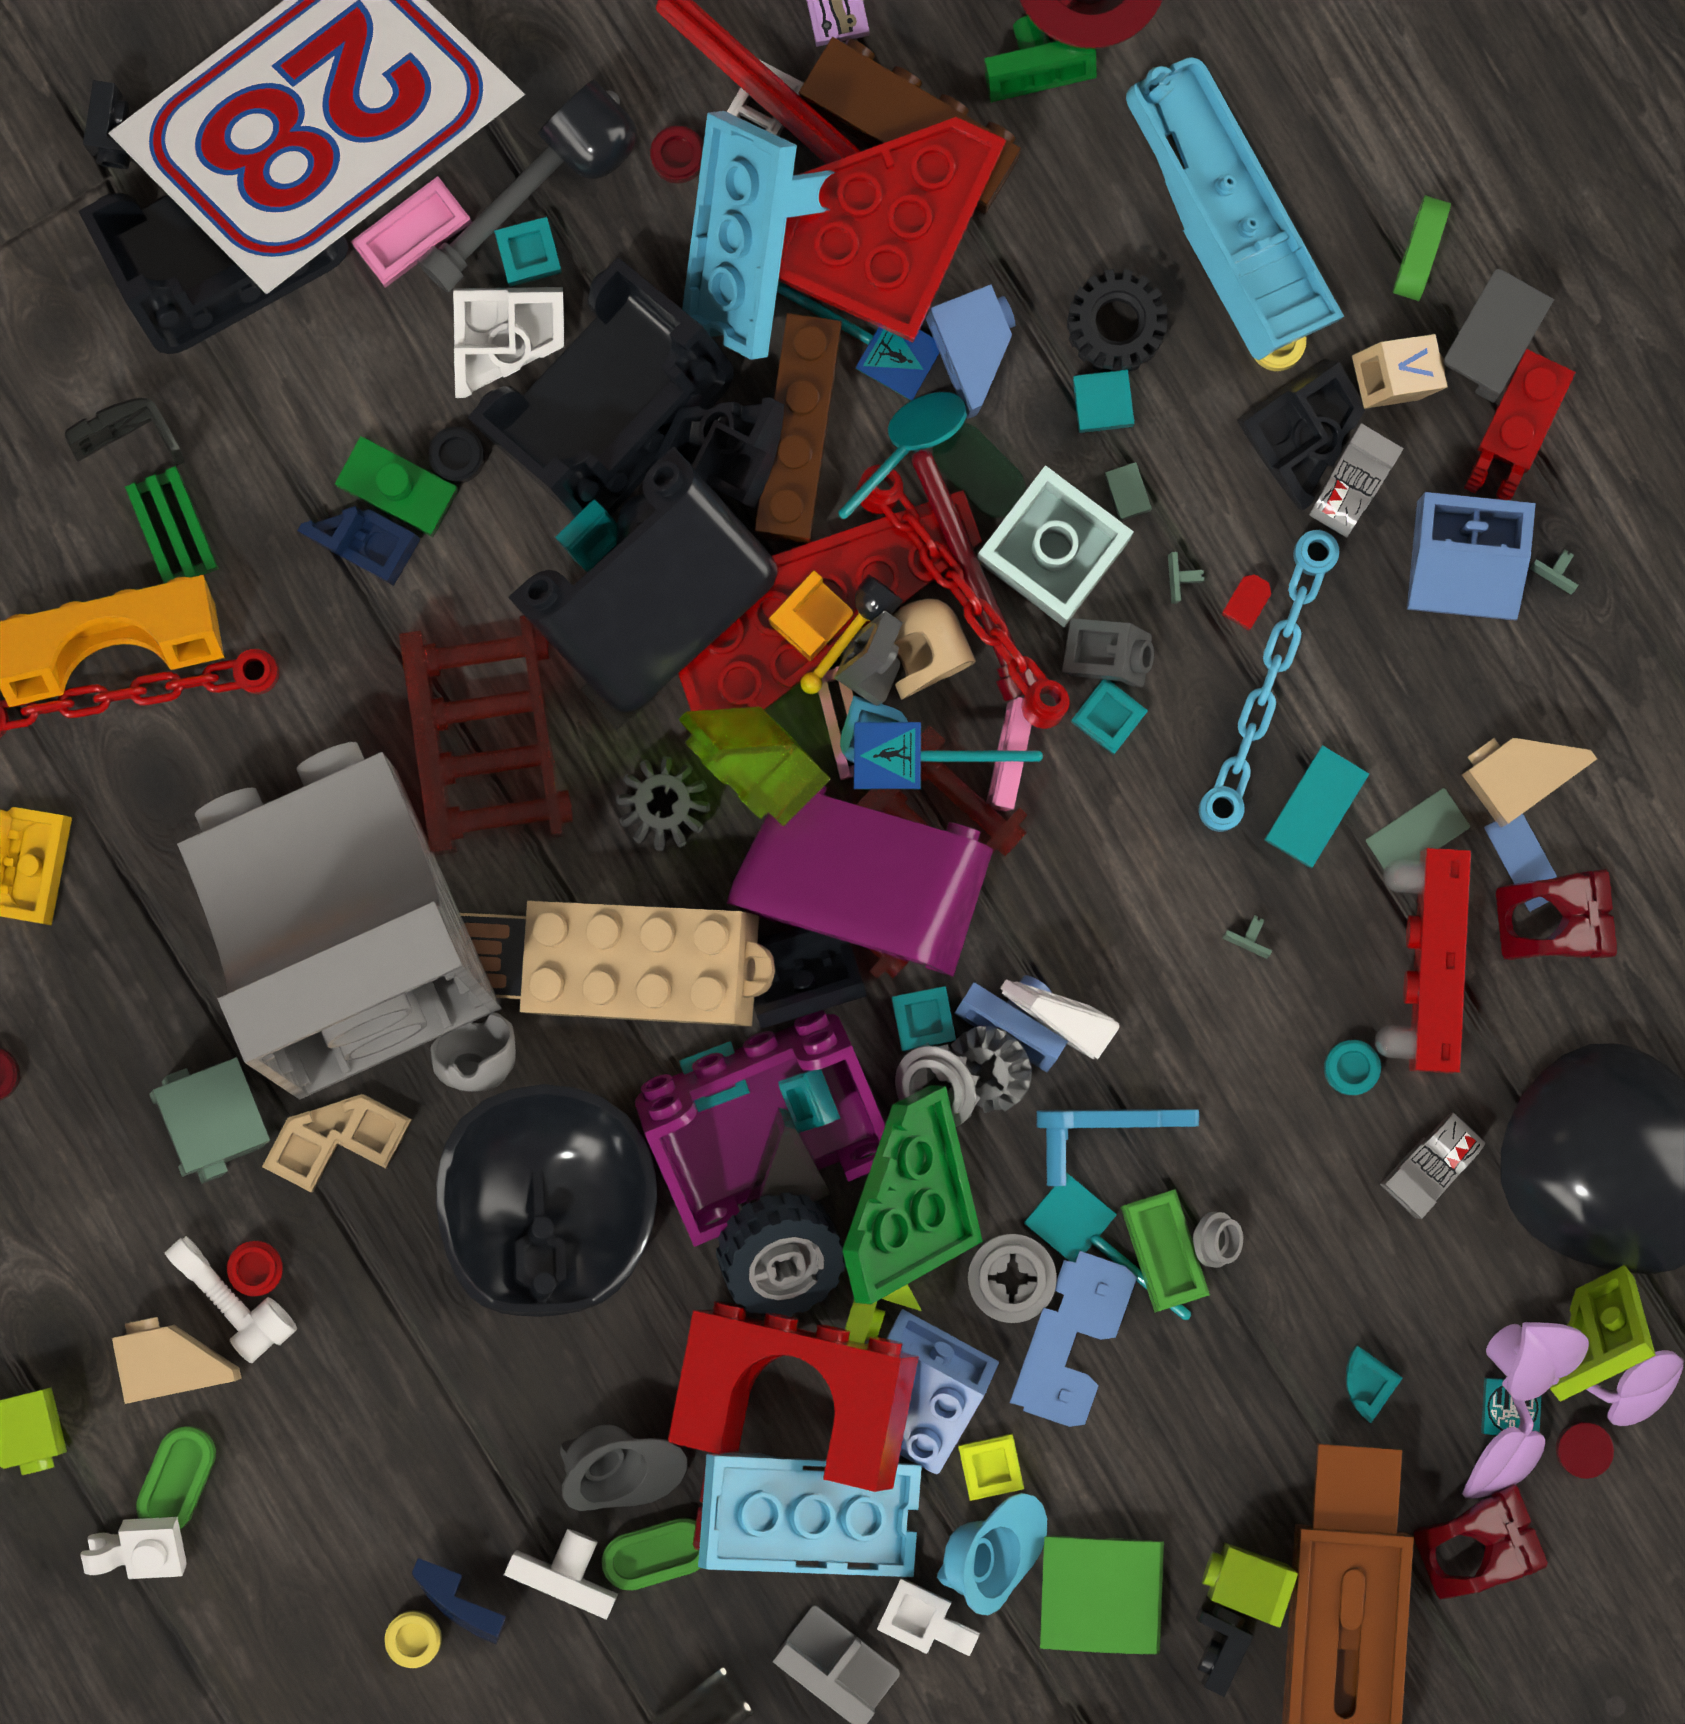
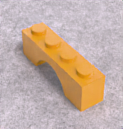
[0,575,224,707]

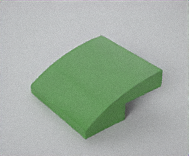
[1040,1535,1164,1654]

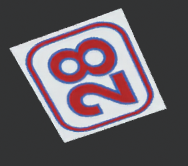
[108,0,525,294]

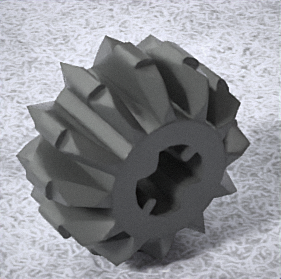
[616,756,711,851]

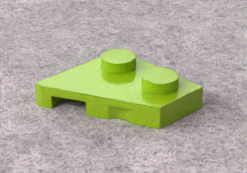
[1550,1265,1656,1402]

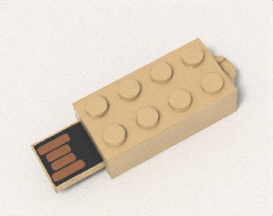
[460,901,775,1027]

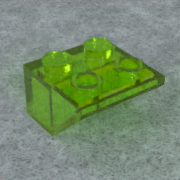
[679,707,830,827]

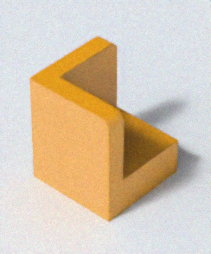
[769,570,853,662]

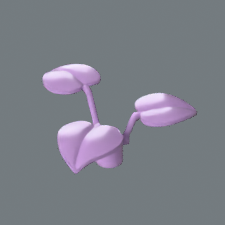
[1462,1322,1684,1499]

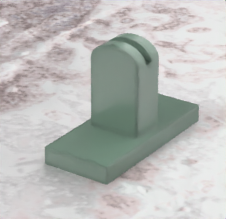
[1529,549,1578,594]
[1168,552,1205,604]
[1222,915,1272,959]

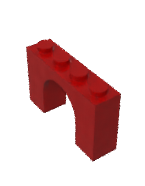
[668,1301,919,1492]

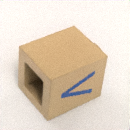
[1352,334,1448,409]

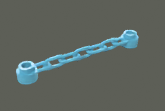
[1199,530,1339,832]

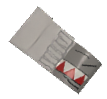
[1309,423,1404,538]
[1380,1112,1485,1219]

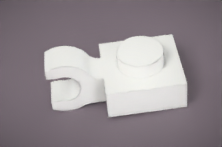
[81,1517,187,1579]
[877,1578,980,1656]

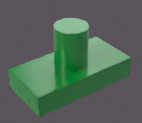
[984,15,1097,103]
[335,436,459,537]

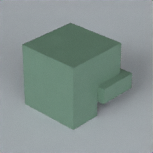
[149,1057,270,1184]

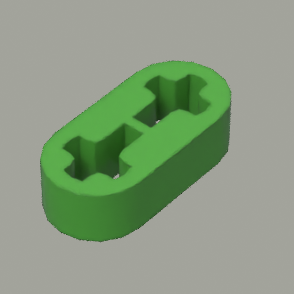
[1393,195,1451,301]

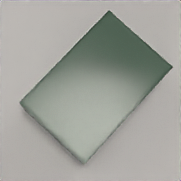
[1104,462,1152,521]

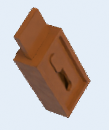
[1282,1443,1414,1724]

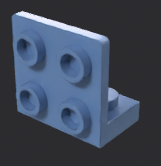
[886,1309,999,1474]

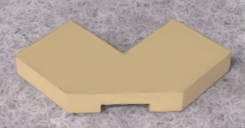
[262,1094,413,1192]

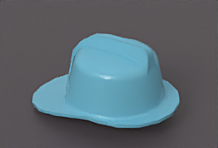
[937,1493,1047,1616]

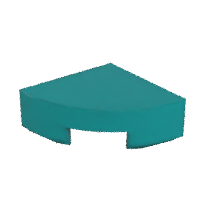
[1345,1345,1403,1423]

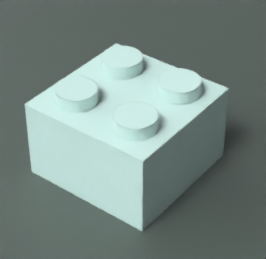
[977,465,1134,627]

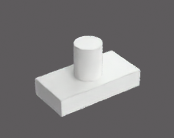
[504,1529,618,1620]

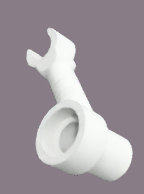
[165,1236,297,1363]

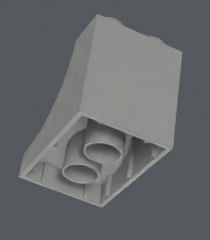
[177,742,502,1100]

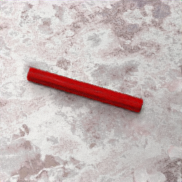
[656,0,861,164]

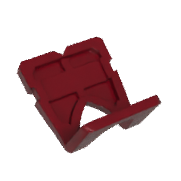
[1496,869,1617,960]
[1413,1484,1548,1599]

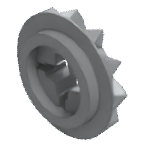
[895,1043,980,1127]
[968,1234,1057,1323]

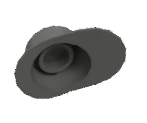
[560,1424,687,1511]

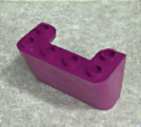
[635,1010,885,1247]

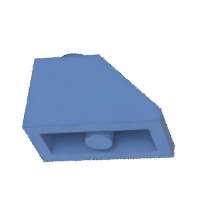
[926,285,1015,419]

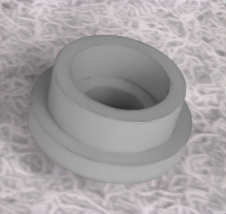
[1193,1212,1243,1268]

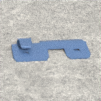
[1010,1251,1137,1427]

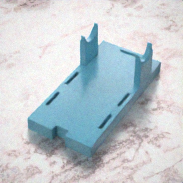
[682,111,835,360]
[698,1452,921,1577]

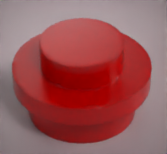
[227,1241,283,1296]

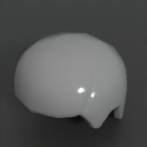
[430,1012,516,1092]

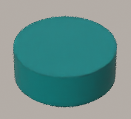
[1324,1040,1381,1095]

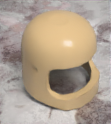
[892,599,976,700]

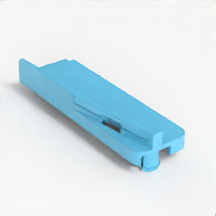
[1126,57,1344,360]

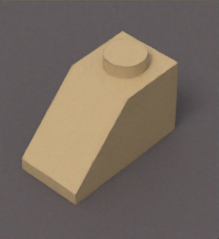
[1462,738,1597,827]
[112,1317,242,1404]

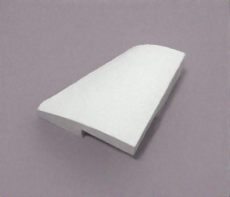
[453,287,564,398]

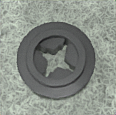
[950,1026,1032,1113]

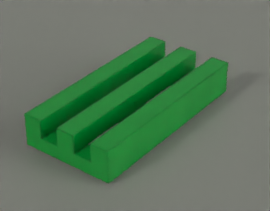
[125,466,219,584]

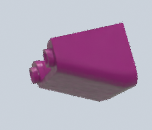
[726,777,993,976]

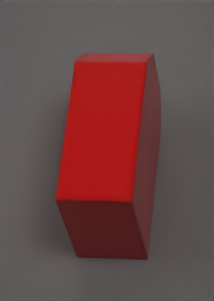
[1221,574,1272,631]

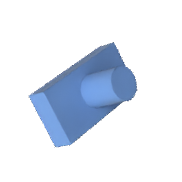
[954,975,1068,1072]

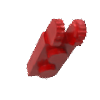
[1464,349,1576,501]

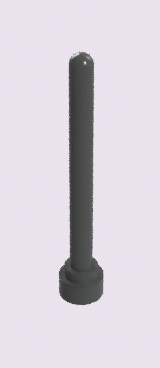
[417,90,620,293]

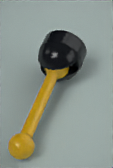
[800,574,903,694]

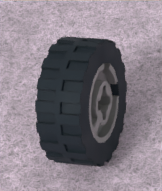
[716,1193,846,1317]

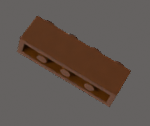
[798,37,1021,215]
[755,313,842,546]

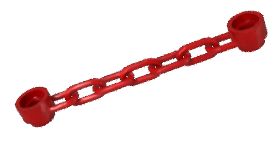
[856,465,1070,729]
[0,649,279,738]

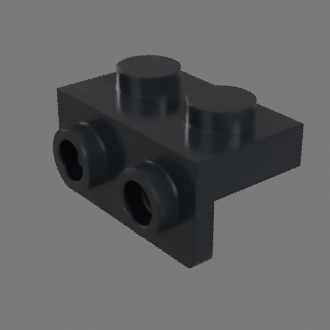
[753,927,867,1029]

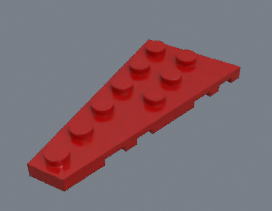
[678,490,982,754]

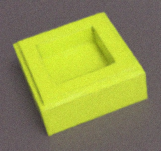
[958,1434,1024,1501]

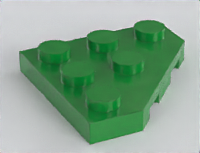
[842,1085,983,1304]

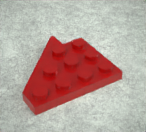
[778,117,1006,343]

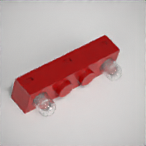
[1375,848,1471,1073]

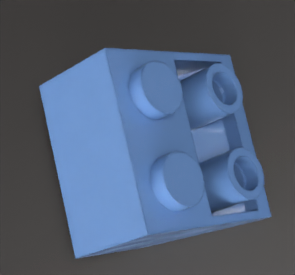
[1407,492,1536,621]

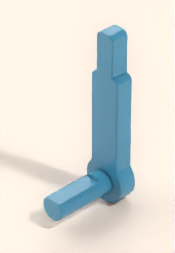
[1037,1109,1199,1186]

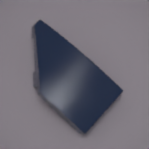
[297,506,420,586]
[412,1558,506,1645]

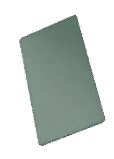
[1366,788,1470,879]

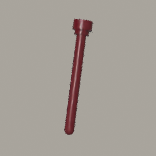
[912,449,1038,702]

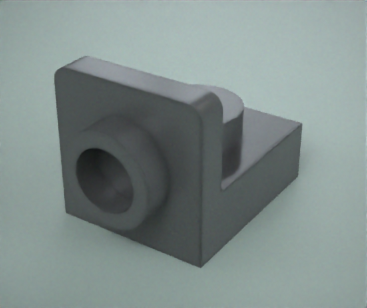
[834,611,903,706]
[1062,618,1154,687]

